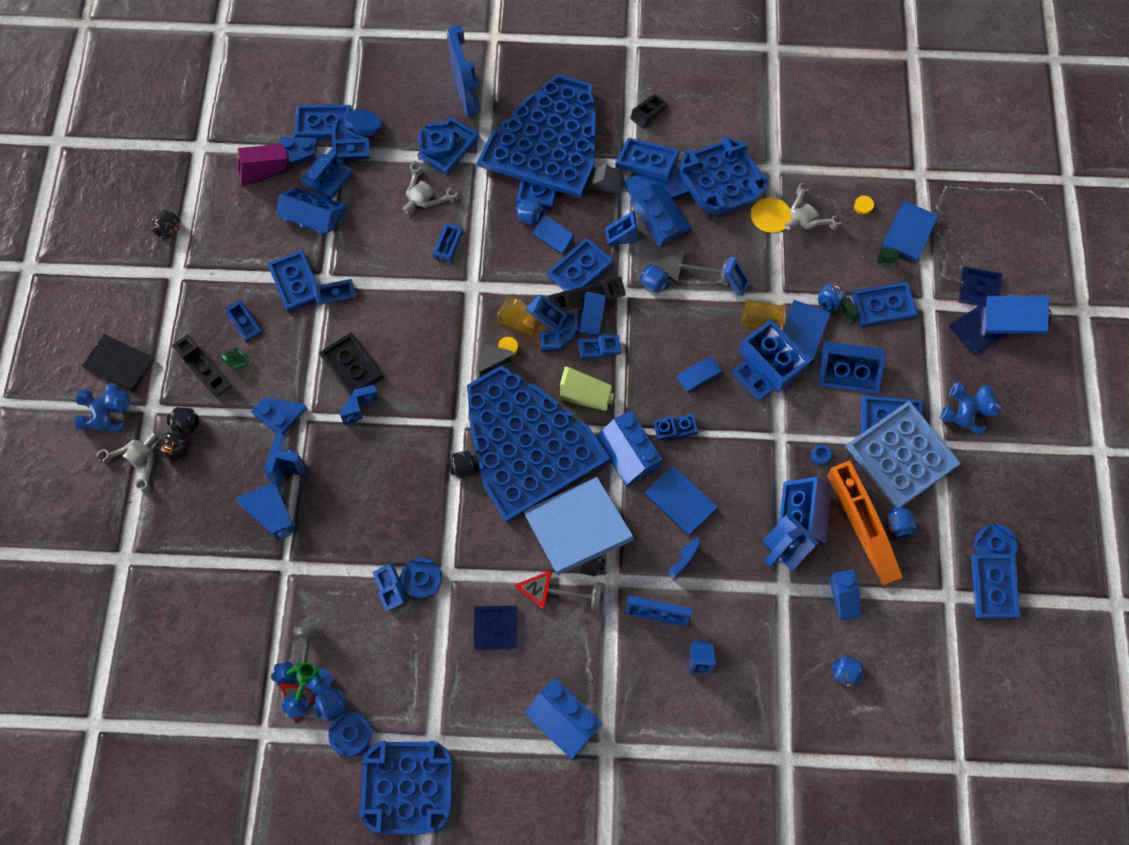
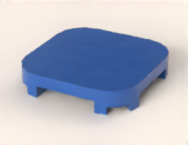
[446,26,481,116]
[679,136,768,215]
[359,740,453,835]

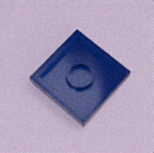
[958,266,1002,308]
[949,304,1005,356]
[474,606,517,650]

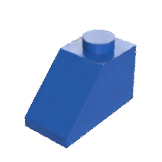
[829,569,862,621]
[689,640,715,674]

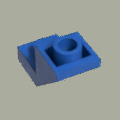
[340,385,379,424]

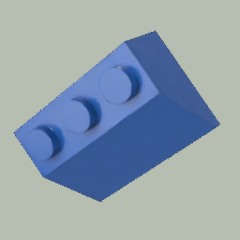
[630,184,692,248]
[276,187,347,234]
[738,319,812,393]
[819,341,886,394]
[596,410,663,487]
[779,477,832,545]
[525,677,603,760]

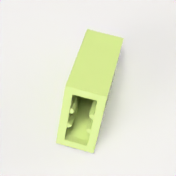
[560,367,614,411]

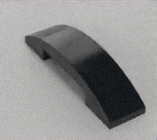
[547,277,626,312]
[172,334,232,398]

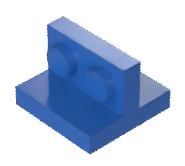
[301,149,353,199]
[263,433,306,487]
[763,513,819,571]

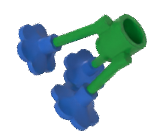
[271,661,333,719]

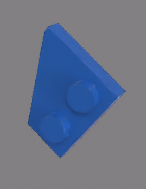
[332,124,370,160]
[279,137,317,165]
[251,397,308,435]

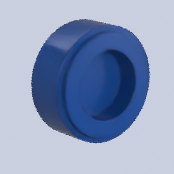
[811,444,832,466]

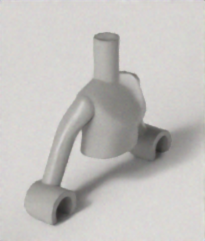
[403,163,458,214]
[785,183,842,230]
[97,433,159,493]

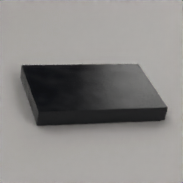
[318,332,384,397]
[82,334,155,392]

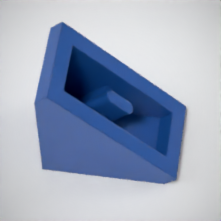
[605,211,638,246]

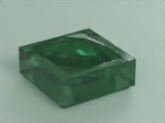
[876,247,900,266]
[840,297,860,324]
[221,347,251,371]

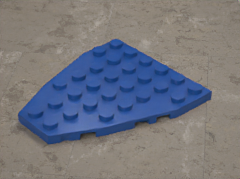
[477,74,596,198]
[467,366,610,523]

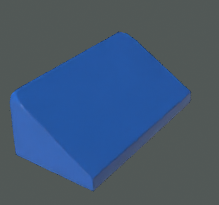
[533,215,574,254]
[312,279,356,305]
[525,294,567,331]

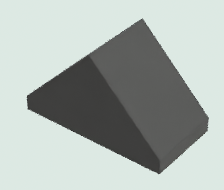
[585,163,624,194]
[477,344,515,378]

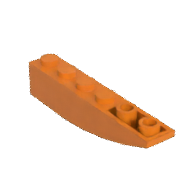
[827,461,903,586]

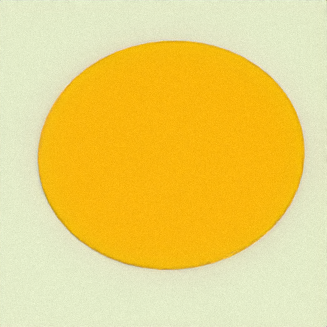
[751,197,792,233]

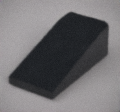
[630,94,668,128]

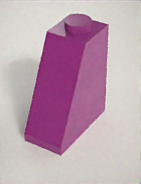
[237,144,289,186]

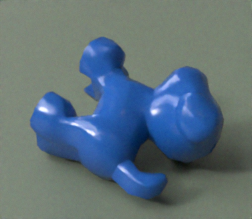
[939,382,1001,434]
[75,383,130,433]

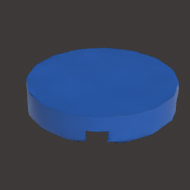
[345,109,382,136]
[418,122,455,157]
[974,524,1018,555]
[400,557,442,600]
[328,712,373,757]

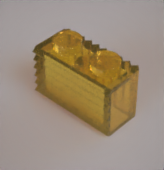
[497,296,540,336]
[740,299,784,329]

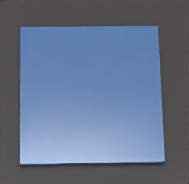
[845,400,961,508]
[523,477,634,576]

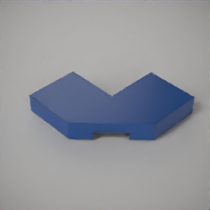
[540,312,579,352]

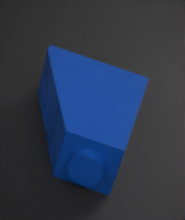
[236,482,296,539]

